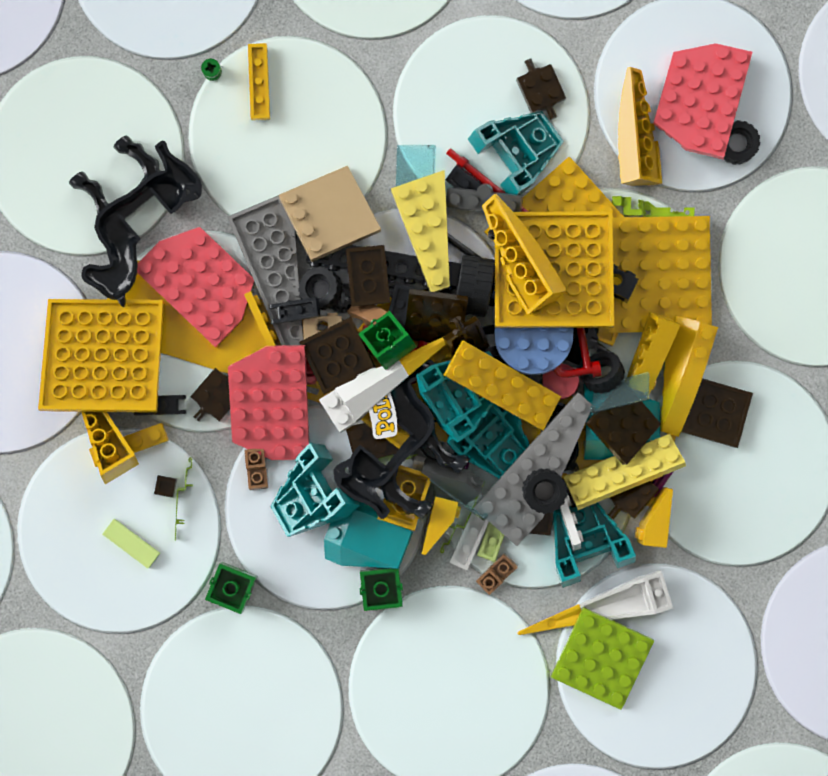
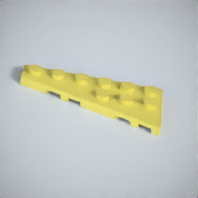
[391,170,450,292]

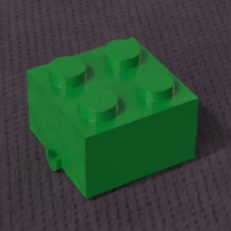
[359,311,417,370]
[205,562,258,614]
[359,568,403,611]

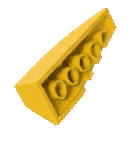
[618,67,663,186]

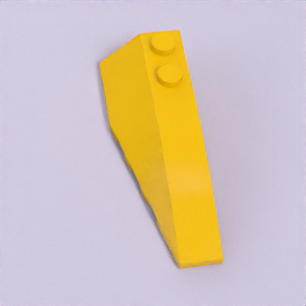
[482,194,567,315]
[660,316,718,437]

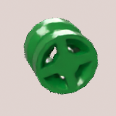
[201,58,222,81]

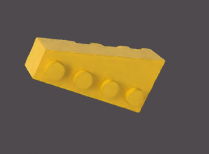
[624,312,681,395]
[81,412,139,485]

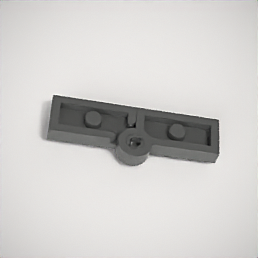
[446,183,523,212]

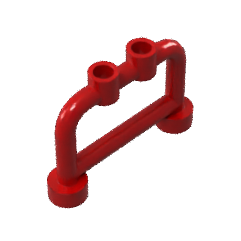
[553,328,602,378]

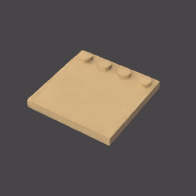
[279,165,381,262]

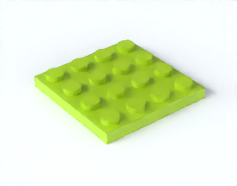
[551,607,654,710]

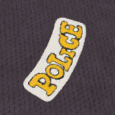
[357,368,397,439]

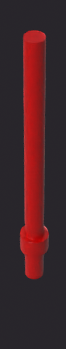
[446,148,529,212]

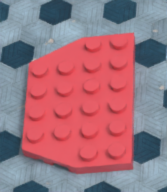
[654,43,753,160]
[137,227,255,347]
[228,345,310,460]

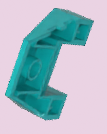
[468,111,564,195]
[270,443,360,537]
[554,502,636,588]

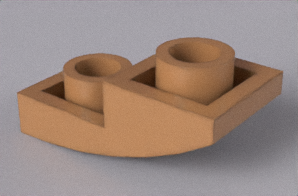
[347,305,387,326]
[244,449,269,490]
[476,553,518,595]

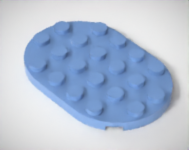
[495,328,573,375]

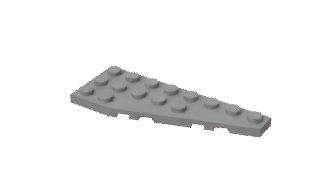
[227,195,304,345]
[474,392,593,546]

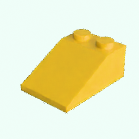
[377,465,431,531]
[635,487,673,548]
[421,496,461,555]

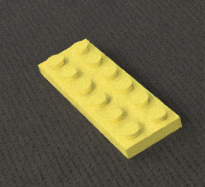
[563,434,686,510]

